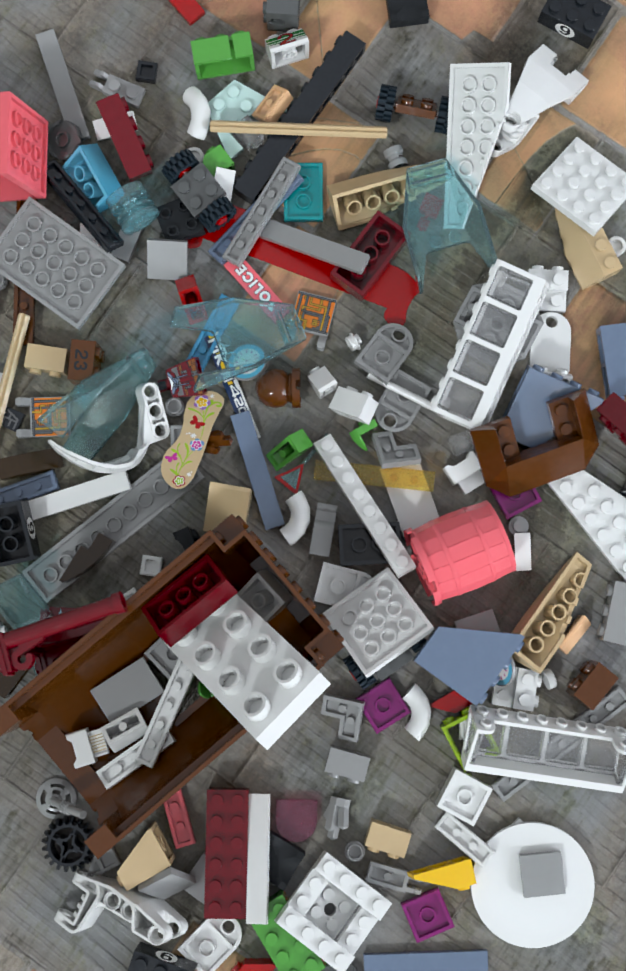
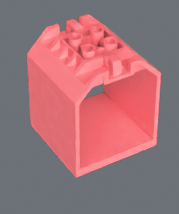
[0,91,48,202]

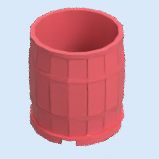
[403,500,516,606]

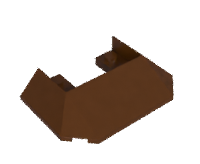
[469,388,599,497]

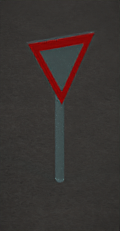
[274,433,329,494]

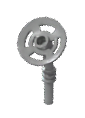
[36,778,87,819]

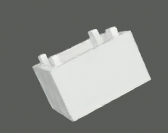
[435,766,493,826]

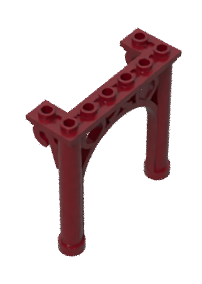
[0,591,128,676]

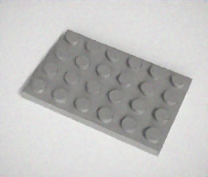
[0,196,126,331]

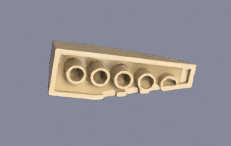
[326,162,446,231]
[554,207,623,290]
[511,552,592,674]

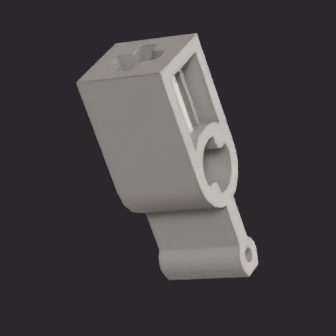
[309,502,338,557]

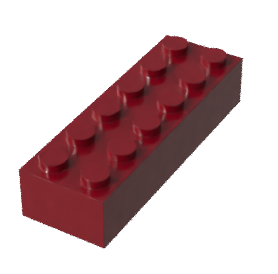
[204,787,250,919]

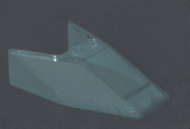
[403,158,497,294]
[169,297,307,393]
[37,347,157,460]

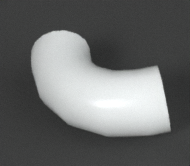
[183,86,211,140]
[279,491,310,546]
[402,683,432,741]

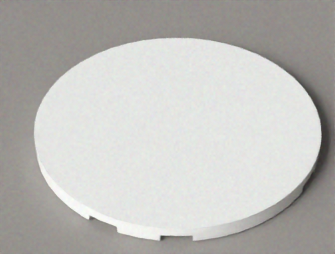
[470,821,595,948]

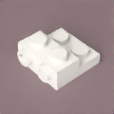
[526,265,569,313]
[490,667,542,712]

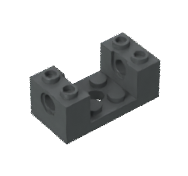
[263,0,300,32]

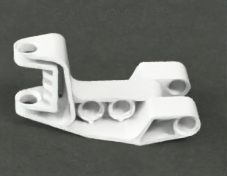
[491,44,589,157]
[54,870,188,946]

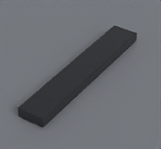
[47,159,124,253]

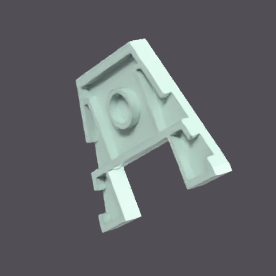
[208,80,287,160]

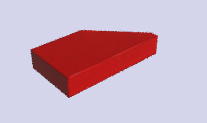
[430,690,472,714]

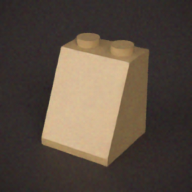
[203,481,253,532]
[116,821,175,891]

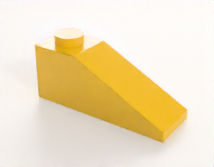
[407,856,477,891]

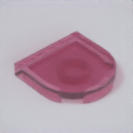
[276,799,317,842]

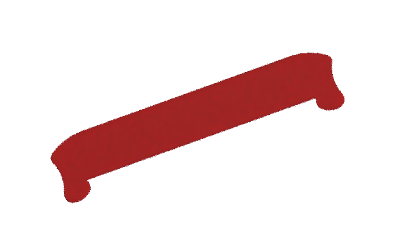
[188,205,420,326]

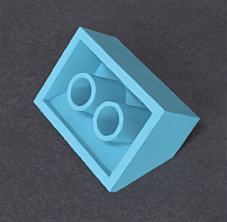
[62,143,125,213]

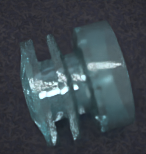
[106,181,160,234]

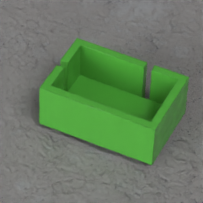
[190,31,255,80]

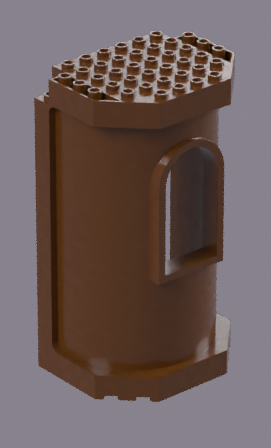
[0,514,344,859]

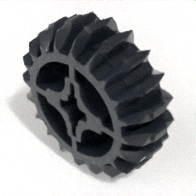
[42,815,95,872]

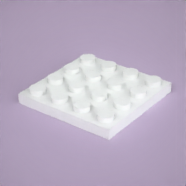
[531,137,626,237]
[323,567,435,678]

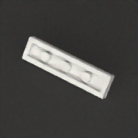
[96,732,176,789]

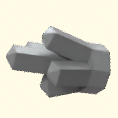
[324,796,351,840]

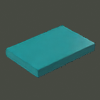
[284,163,323,222]

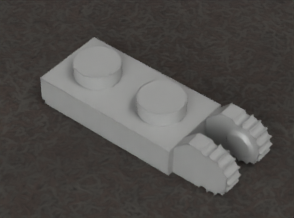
[89,69,146,109]
[365,859,423,895]

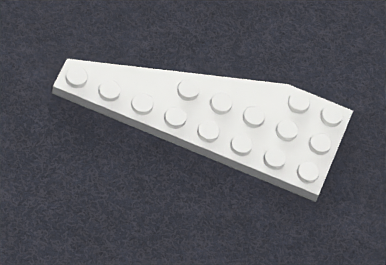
[443,62,511,230]
[547,470,626,581]

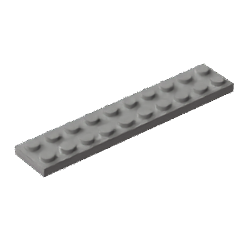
[22,460,205,604]

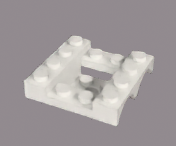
[274,851,392,971]

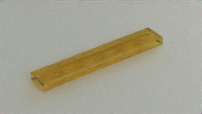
[313,459,435,492]

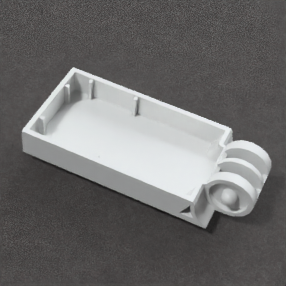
[165,594,330,750]

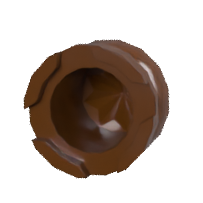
[255,368,301,408]

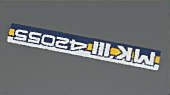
[204,332,261,438]

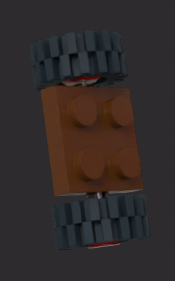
[375,84,449,134]

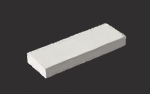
[434,812,496,868]

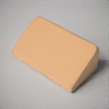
[252,84,293,122]
[558,615,591,654]

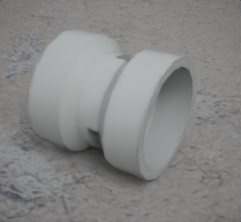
[383,145,408,169]

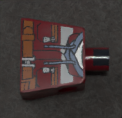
[158,357,207,397]

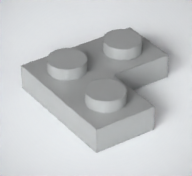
[372,431,421,469]
[321,693,365,743]

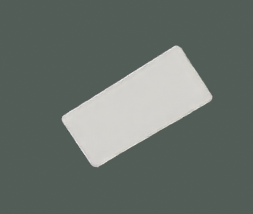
[514,533,531,571]

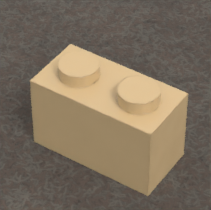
[24,343,70,378]
[364,818,412,859]

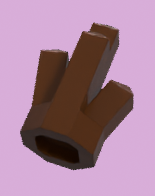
[204,430,233,454]

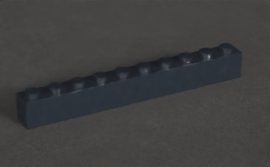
[233,30,366,205]

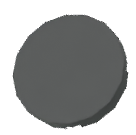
[48,120,82,161]

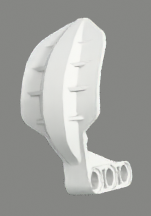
[48,382,170,474]

